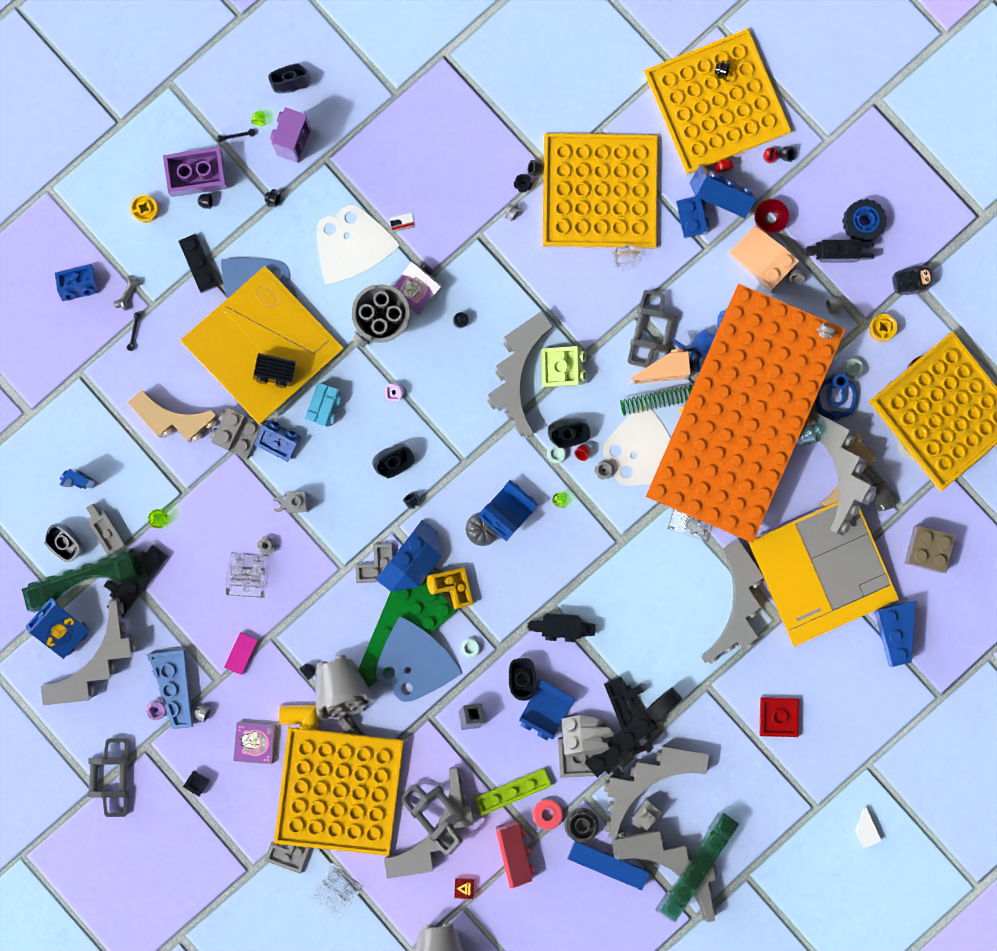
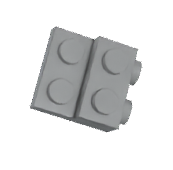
[210,408,263,459]

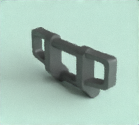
[628,290,678,368]
[87,738,130,817]
[401,784,464,855]

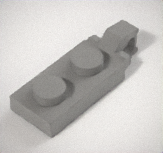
[86,504,126,556]

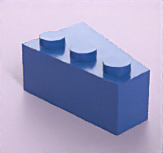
[689,164,756,218]
[874,601,915,667]

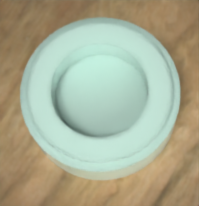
[844,358,864,378]
[547,445,566,464]
[461,638,480,658]

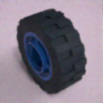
[842,199,887,242]

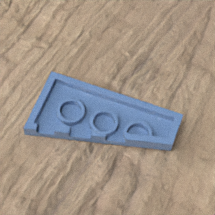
[146,650,194,729]

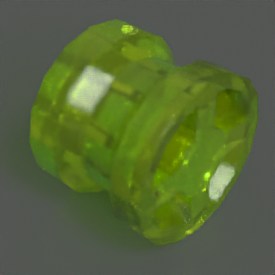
[148,509,169,529]

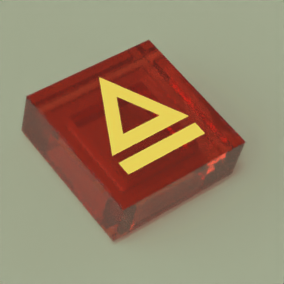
[454,878,474,899]

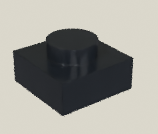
[183,770,210,797]

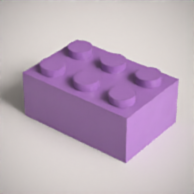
[270,107,312,163]
[163,147,228,197]

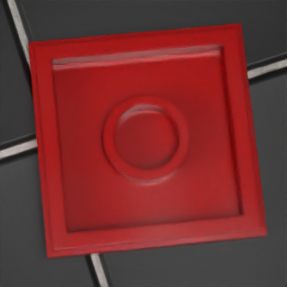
[759,697,799,737]

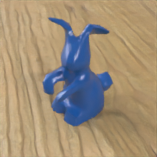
[672,311,725,373]

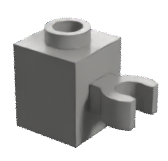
[273,492,308,514]
[631,799,662,830]

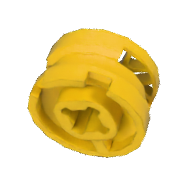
[130,195,160,223]
[869,314,897,342]

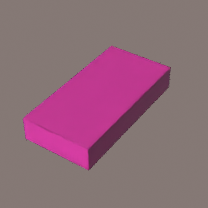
[224,632,258,675]

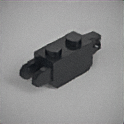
[806,240,875,263]
[527,613,596,642]

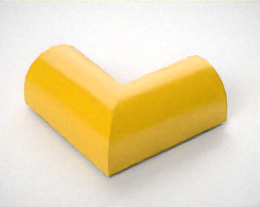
[427,567,474,609]
[279,705,319,730]

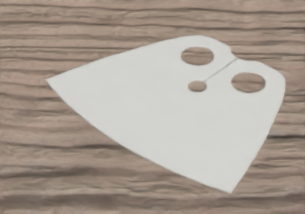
[316,205,400,285]
[602,402,671,486]

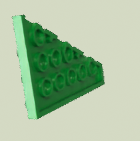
[358,577,457,688]

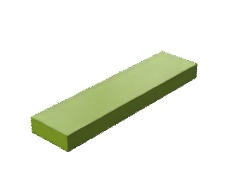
[474,768,552,816]

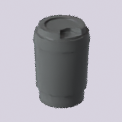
[873,482,894,512]

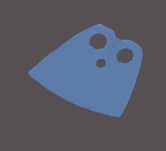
[221,258,297,299]
[376,617,462,702]

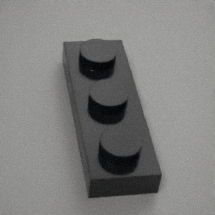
[178,233,218,294]

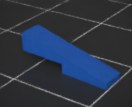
[567,841,649,890]

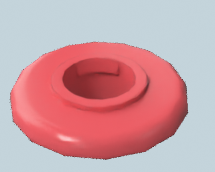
[532,799,563,830]

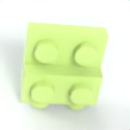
[541,346,587,387]

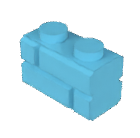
[305,383,342,427]

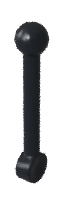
[216,129,256,142]
[127,312,141,351]

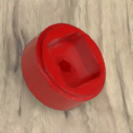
[715,159,735,173]

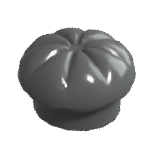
[465,512,499,546]
[564,808,599,843]

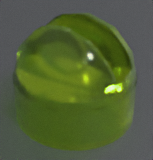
[251,110,267,126]
[552,492,567,508]

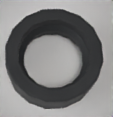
[645,687,682,722]

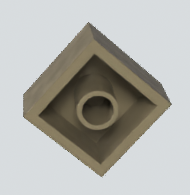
[904,526,955,574]

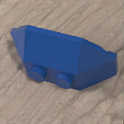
[376,520,442,592]

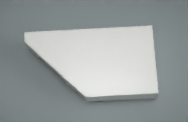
[855,807,881,849]

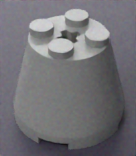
[351,284,410,343]
[315,655,375,721]
[415,924,464,951]

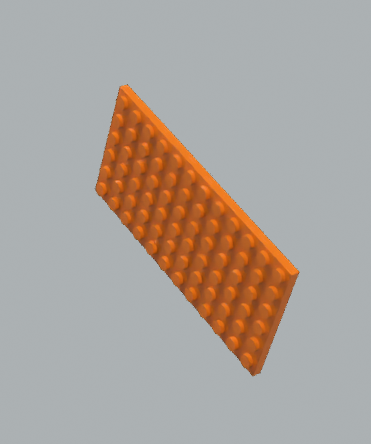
[645,283,846,543]

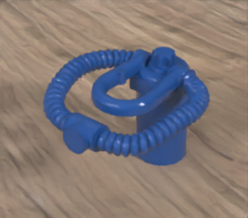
[815,373,858,420]

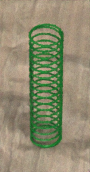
[620,384,693,416]

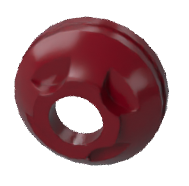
[754,199,789,234]

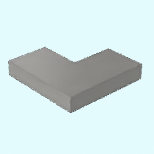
[355,543,393,584]
[264,842,310,874]

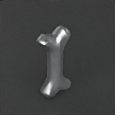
[114,276,141,310]

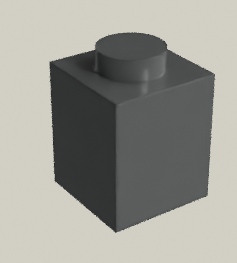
[458,703,485,730]

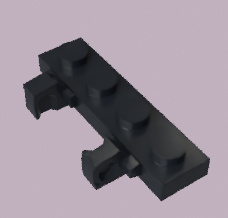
[104,545,168,618]
[604,676,658,756]
[585,712,656,779]

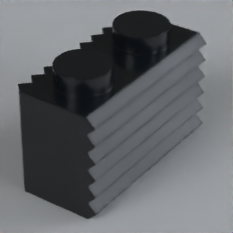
[253,353,296,388]

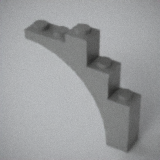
[487,311,552,439]
[804,410,877,536]
[700,539,764,664]
[40,598,136,706]
[604,746,709,838]
[384,767,477,879]
[611,830,717,922]

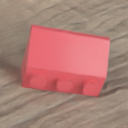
[496,822,535,889]

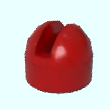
[763,148,779,164]
[574,444,591,461]

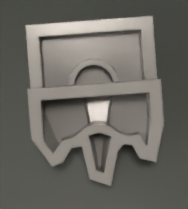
[562,715,615,758]

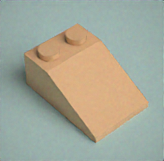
[729,226,799,292]
[630,349,690,385]

